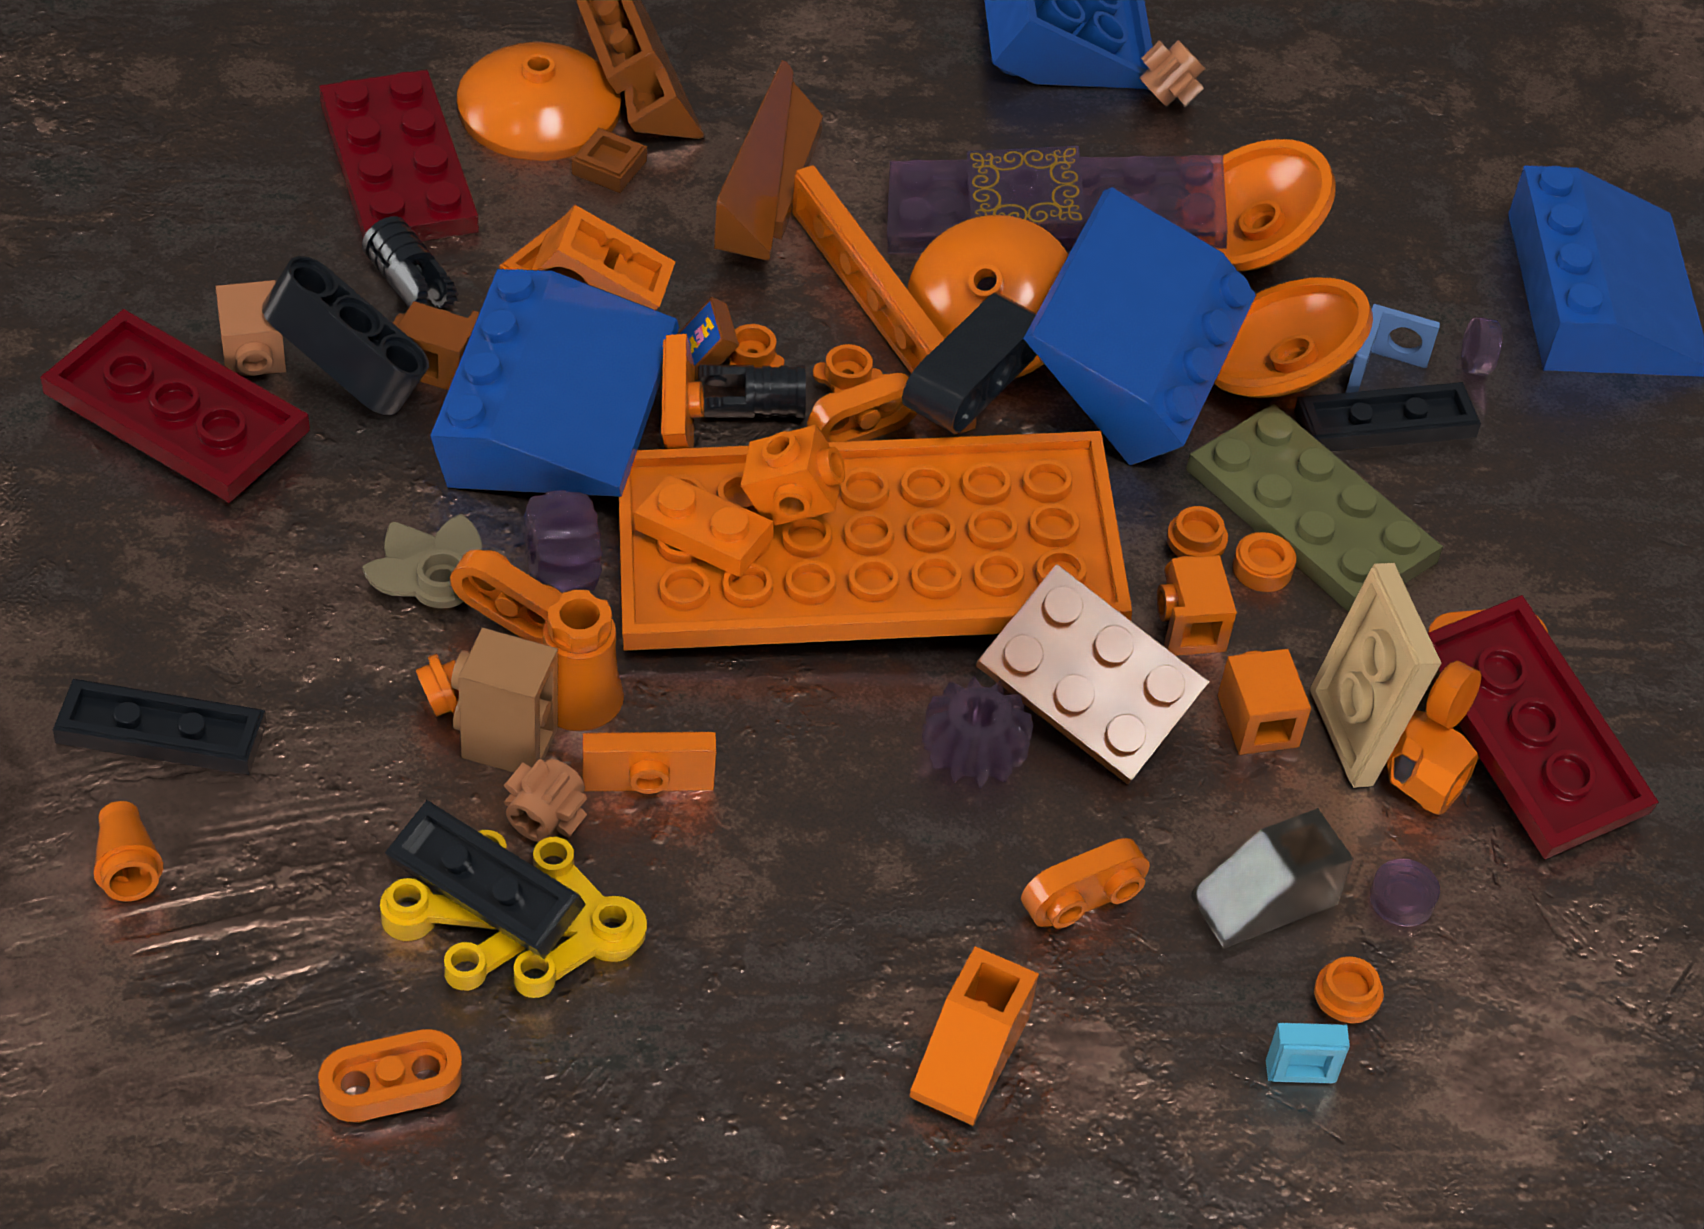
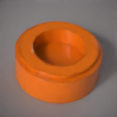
[1232,532,1296,592]
[1426,661,1481,729]

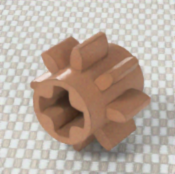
[1139,40,1206,106]
[504,759,587,841]

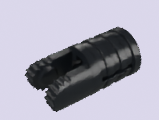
[362,216,459,308]
[698,365,806,419]

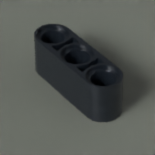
[262,256,429,415]
[902,292,1037,434]

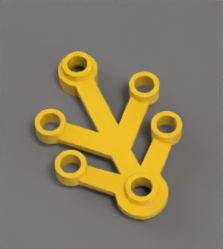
[380,830,647,998]

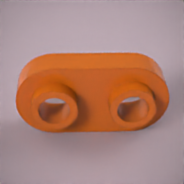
[807,373,918,442]
[450,550,562,644]
[1021,838,1150,928]
[318,1029,462,1122]

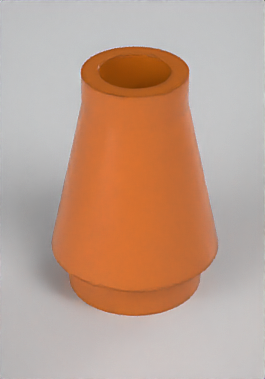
[93,801,163,901]

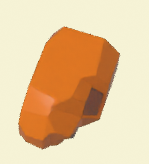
[1385,710,1478,815]

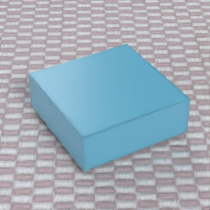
[1266,1023,1350,1084]

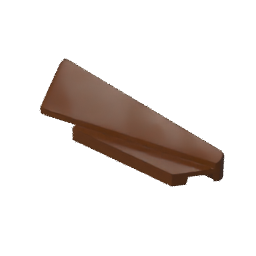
[576,0,705,139]
[714,60,823,261]

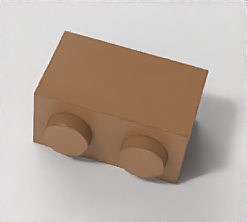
[451,628,558,773]

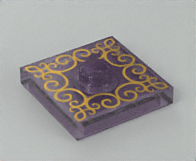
[967,146,1086,239]

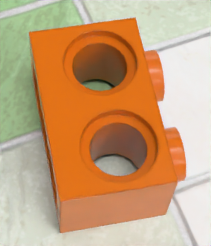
[532,205,676,310]

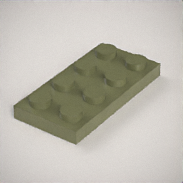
[1186,403,1443,612]

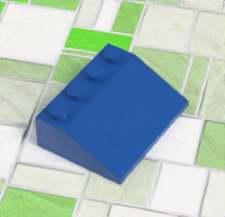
[984,0,1153,89]
[1508,165,1704,377]
[1023,187,1256,465]
[430,269,679,497]

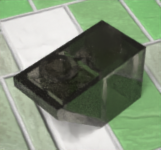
[1190,808,1354,949]

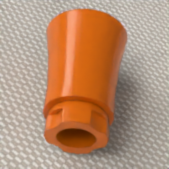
[543,590,624,731]

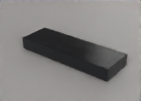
[1294,382,1481,452]
[53,679,267,775]
[385,800,586,959]

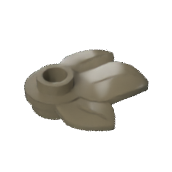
[362,514,482,608]

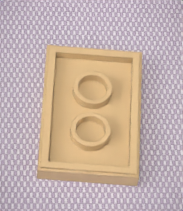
[1310,563,1441,788]

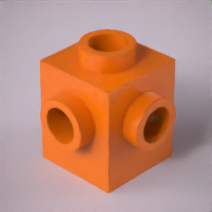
[741,424,845,526]

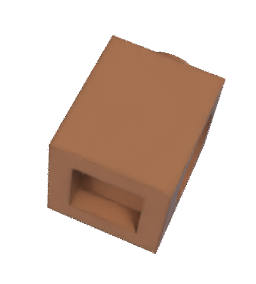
[215,280,286,377]

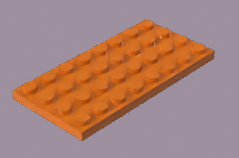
[619,431,1132,651]

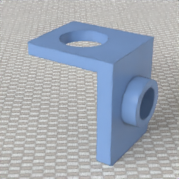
[1346,304,1440,393]

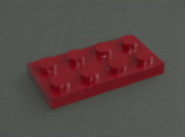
[319,69,479,242]
[40,309,310,503]
[1428,595,1659,860]

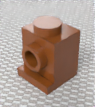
[393,301,480,390]

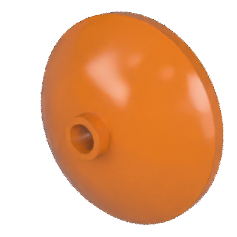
[457,42,621,161]
[1173,139,1336,272]
[907,215,1068,378]
[1214,277,1373,398]

